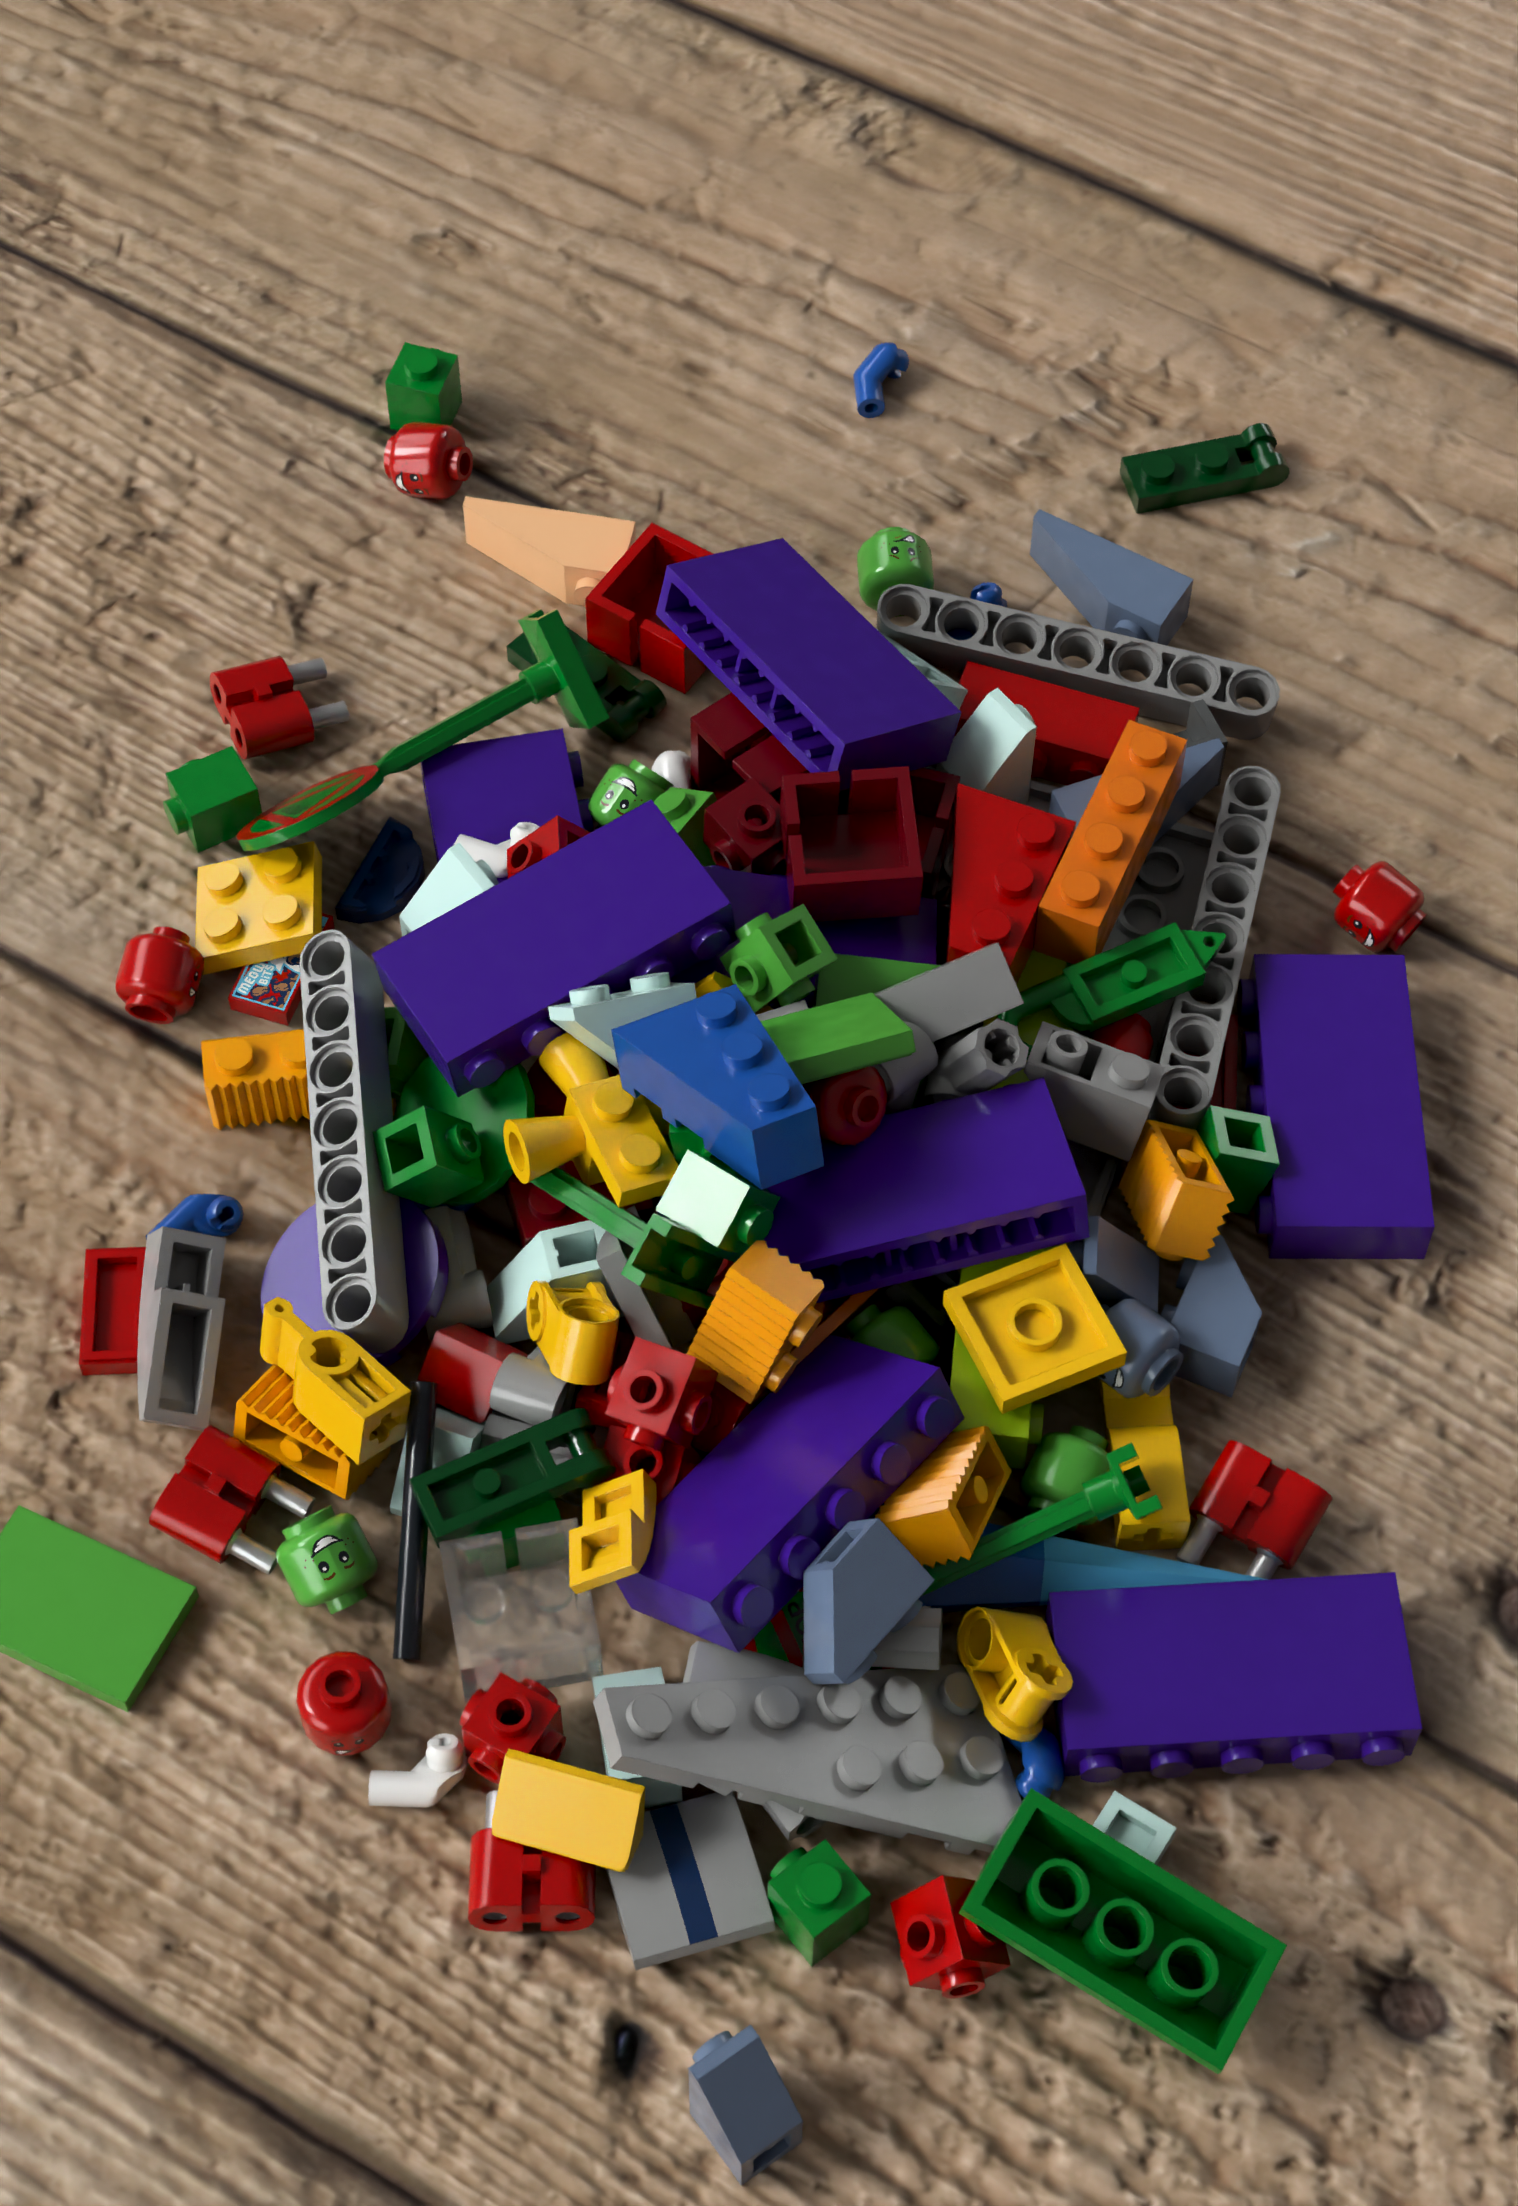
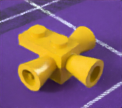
[503,1032,678,1208]

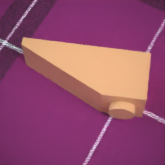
[463,496,636,607]

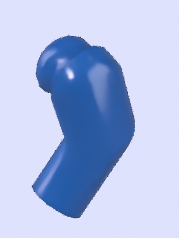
[145,1194,244,1240]

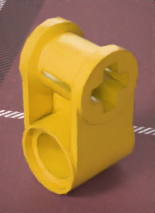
[526,1281,620,1386]
[957,1607,1073,1742]

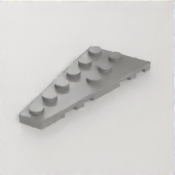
[593,1664,1022,1855]

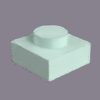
[1092,1791,1177,1865]

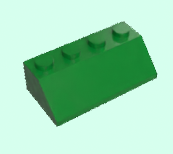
[959,1788,1287,2074]

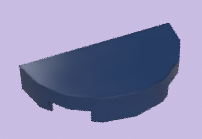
[335,817,425,924]

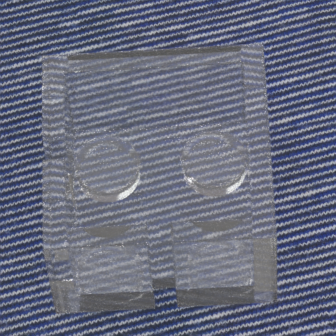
[439,1518,603,1703]

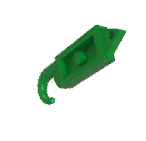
[997,922,1226,1060]

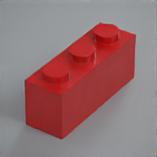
[953,661,1140,785]

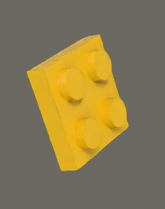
[195,841,322,975]
[943,1243,1127,1414]

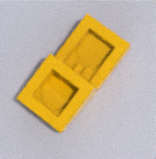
[569,1469,656,1594]

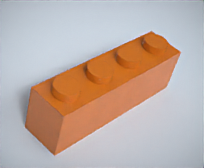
[1033,720,1188,964]

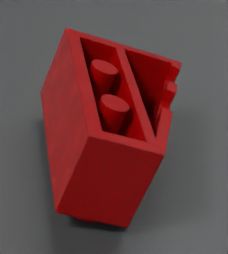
[947,783,1076,985]

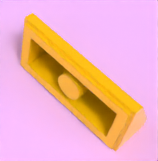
[492,1749,645,1872]

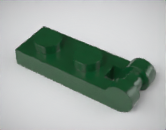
[1120,423,1290,514]
[506,612,667,743]
[409,1408,616,1548]

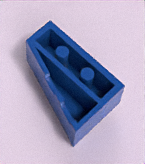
[611,984,824,1190]

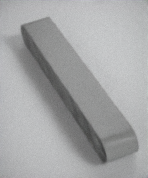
[876,584,1280,740]
[1148,766,1281,1130]
[299,929,409,1354]

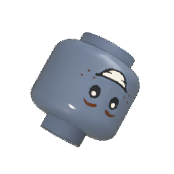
[1097,1298,1184,1398]

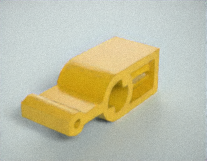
[260,1297,411,1465]
[1099,1379,1191,1551]

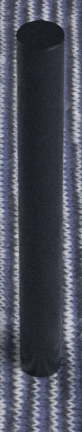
[393,1381,437,1660]

